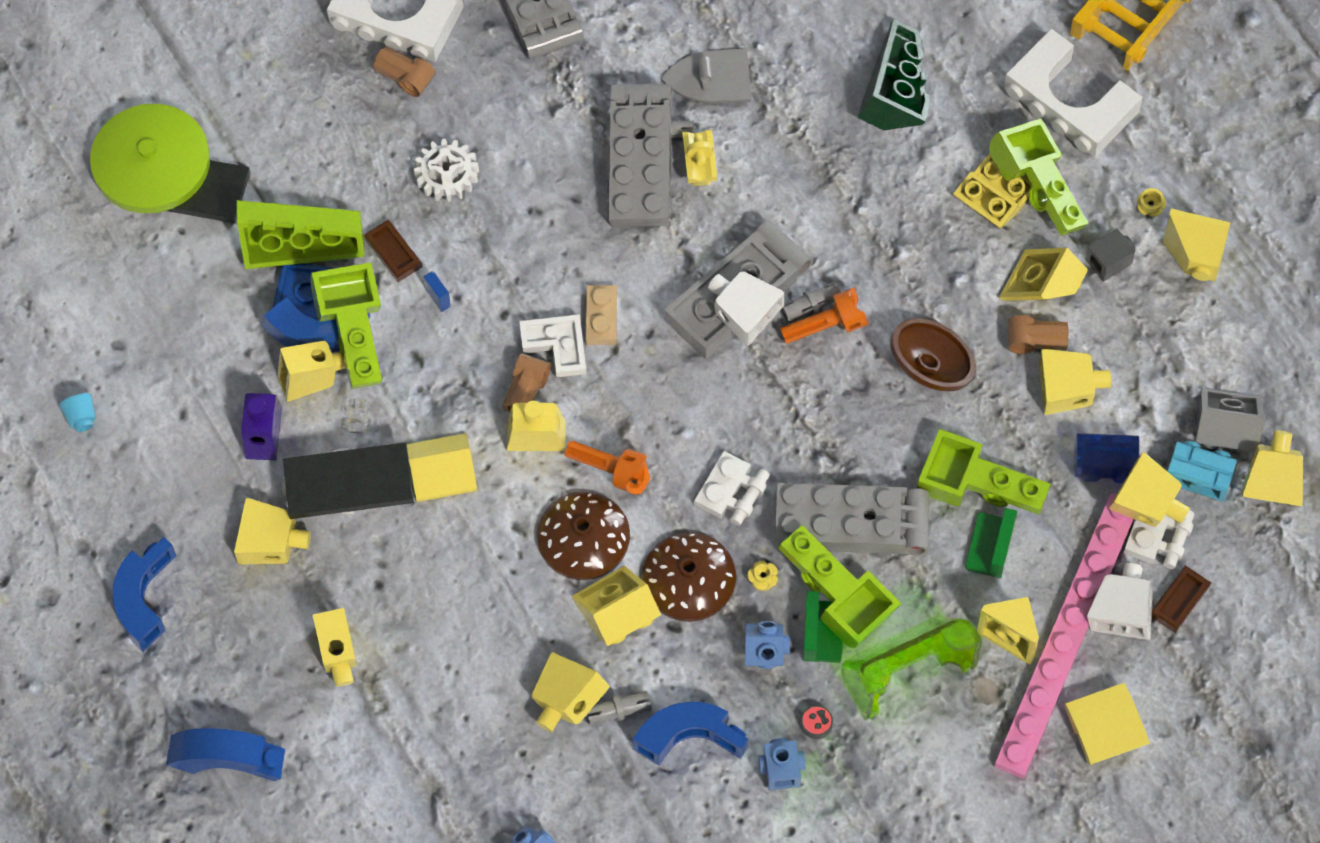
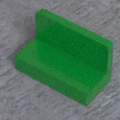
[965,508,1017,578]
[803,591,842,663]

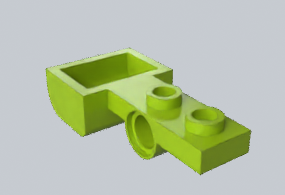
[989,118,1088,236]
[310,262,382,389]
[917,429,1051,515]
[778,525,902,649]

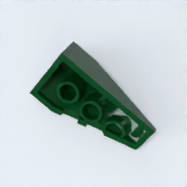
[858,19,931,130]

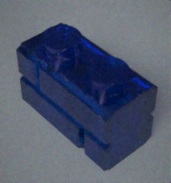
[1074,433,1140,483]

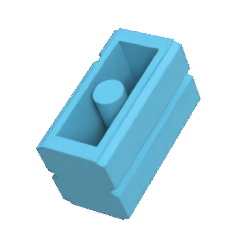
[1168,441,1237,502]

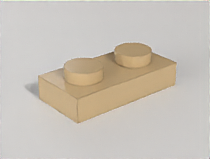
[586,285,617,345]

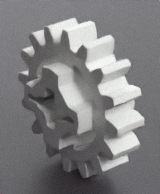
[414,139,479,202]

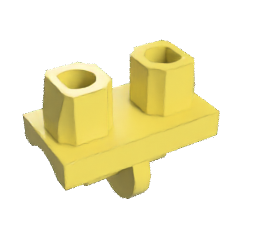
[682,130,717,186]

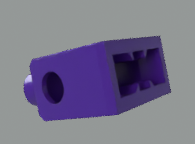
[241,393,282,461]

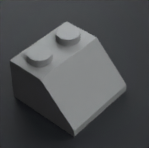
[1196,388,1264,454]

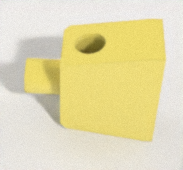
[277,341,346,402]
[1039,349,1111,415]
[507,401,566,451]
[1241,430,1303,506]
[1109,453,1190,527]
[234,498,311,565]
[313,608,357,687]
[532,652,610,733]

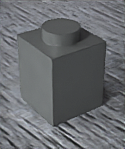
[1085,228,1136,282]

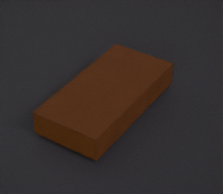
[364,219,422,283]
[1152,565,1212,634]

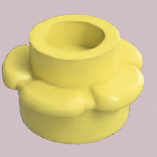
[1136,188,1166,217]
[748,561,778,591]

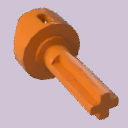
[780,287,869,344]
[564,441,650,495]

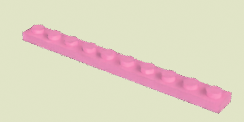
[994,493,1134,779]

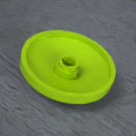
[90,104,210,213]

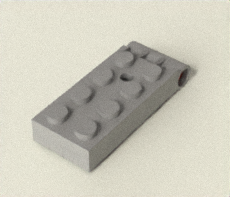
[503,0,584,59]
[609,84,672,227]
[664,220,813,359]
[775,483,929,556]

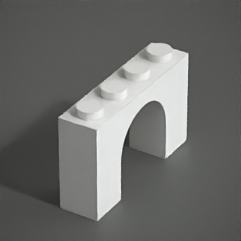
[327,0,464,62]
[1004,29,1143,158]

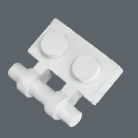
[694,451,770,526]
[1123,510,1195,569]

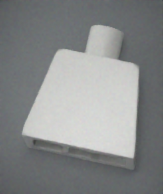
[708,271,785,346]
[1087,563,1153,640]

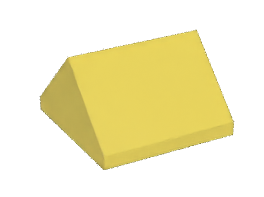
[407,433,478,502]
[976,597,1039,665]

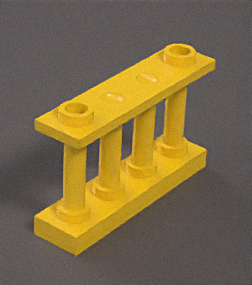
[1070,0,1191,71]

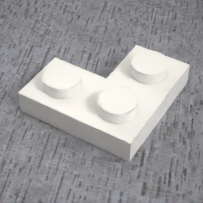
[519,314,587,377]

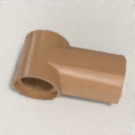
[373,46,436,97]
[1008,315,1069,354]
[503,354,551,413]

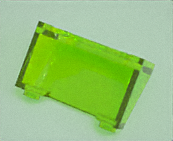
[841,615,982,721]

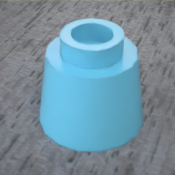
[59,393,96,432]

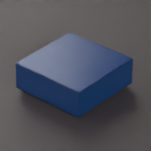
[423,271,451,312]

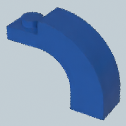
[262,297,371,353]
[113,537,176,652]
[632,702,748,766]
[166,728,285,781]

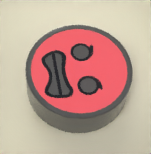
[801,705,833,739]

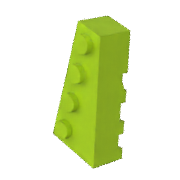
[237,200,365,269]

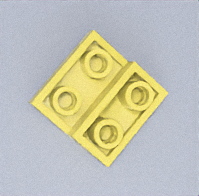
[953,153,1032,229]
[1064,683,1150,765]

